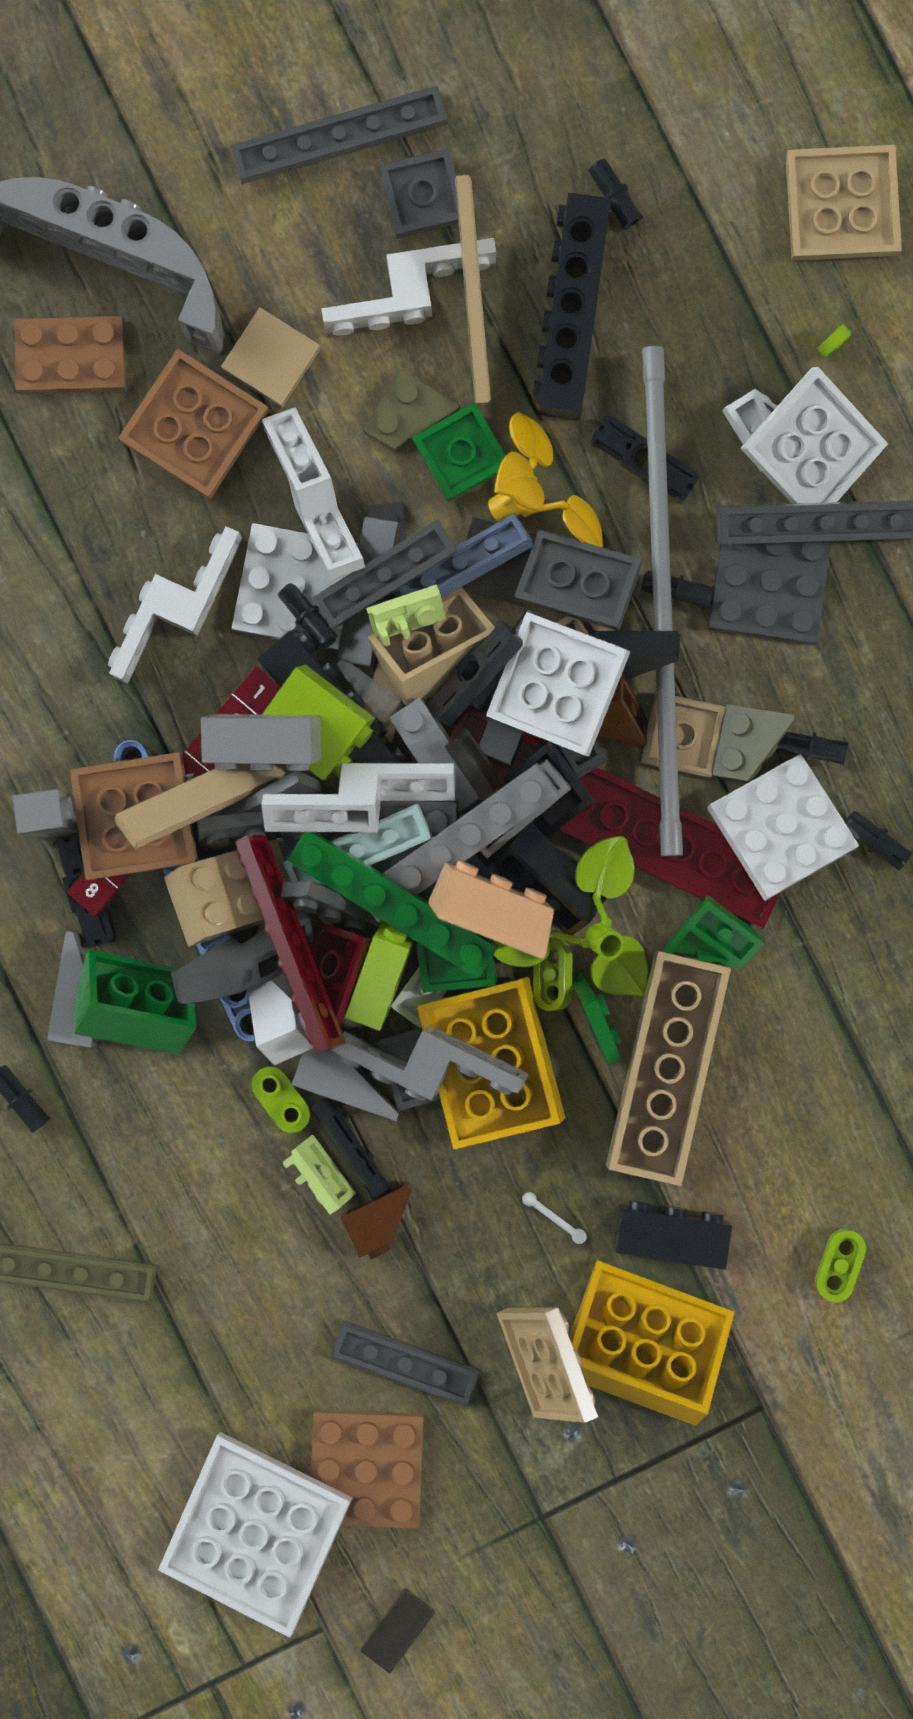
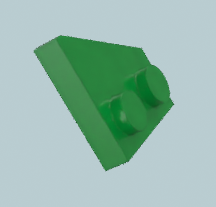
[663,895,765,969]
[572,970,622,1066]

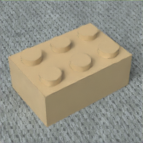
[164,839,298,947]

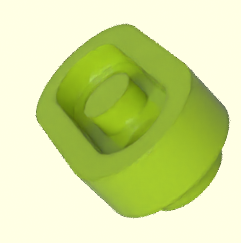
[533,938,572,1011]
[252,1066,311,1133]
[815,1229,866,1303]

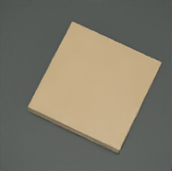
[221,307,321,408]
[640,692,726,778]

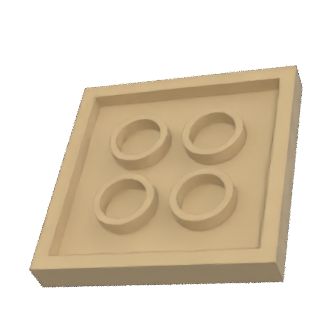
[785,145,902,261]
[497,1307,598,1423]

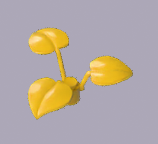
[488,411,603,548]

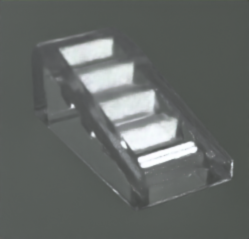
[337,659,403,727]

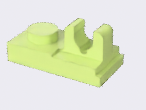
[366,585,446,646]
[283,1135,356,1214]

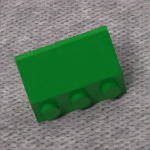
[74,949,196,1055]

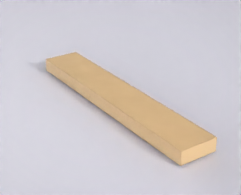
[455,175,491,403]
[115,763,304,850]

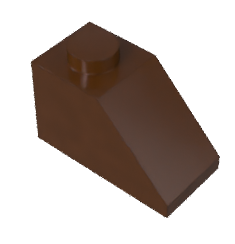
[598,675,647,747]
[341,1181,412,1259]

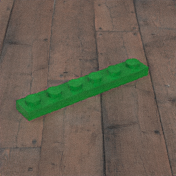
[287,832,499,979]

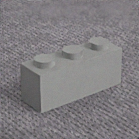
[201,714,321,771]
[12,789,79,840]

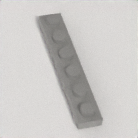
[371,763,559,922]

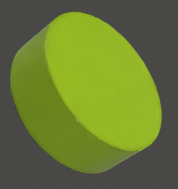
[816,323,852,358]

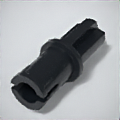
[588,158,643,230]
[641,570,715,609]
[278,583,338,650]
[776,731,849,765]
[845,811,913,870]
[0,1065,51,1134]

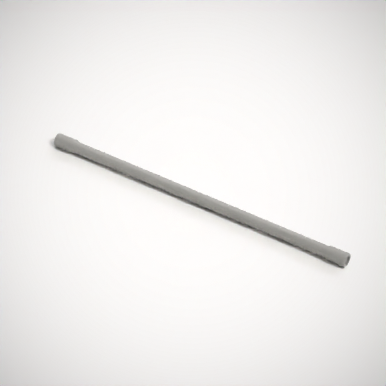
[642,346,683,856]

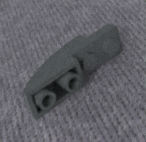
[171,910,314,1004]

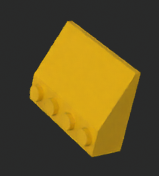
[417,976,565,1149]
[569,1260,735,1426]

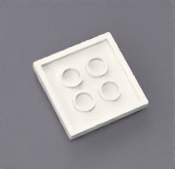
[740,367,888,504]
[231,523,359,651]
[486,612,630,757]
[707,754,859,901]

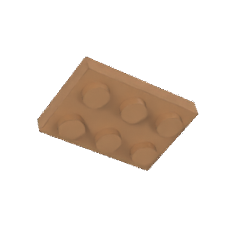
[14,316,126,394]

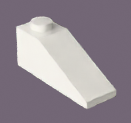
[248,980,313,1065]

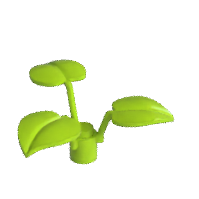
[492,836,648,997]

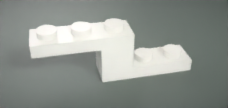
[321,238,496,336]
[262,407,365,580]
[108,526,243,684]
[261,763,456,832]

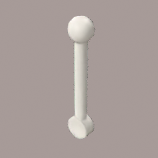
[522,1192,587,1244]

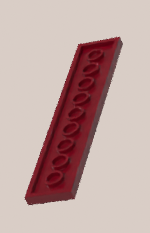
[450,706,781,929]

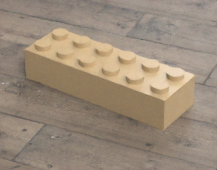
[606,951,731,1186]

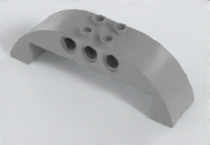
[0,177,224,354]

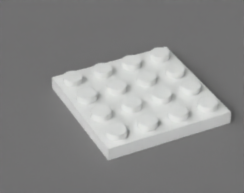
[158,1432,353,1638]

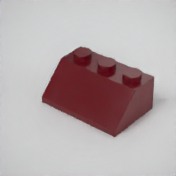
[310,922,372,1032]

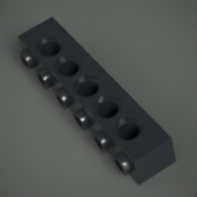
[532,192,611,421]

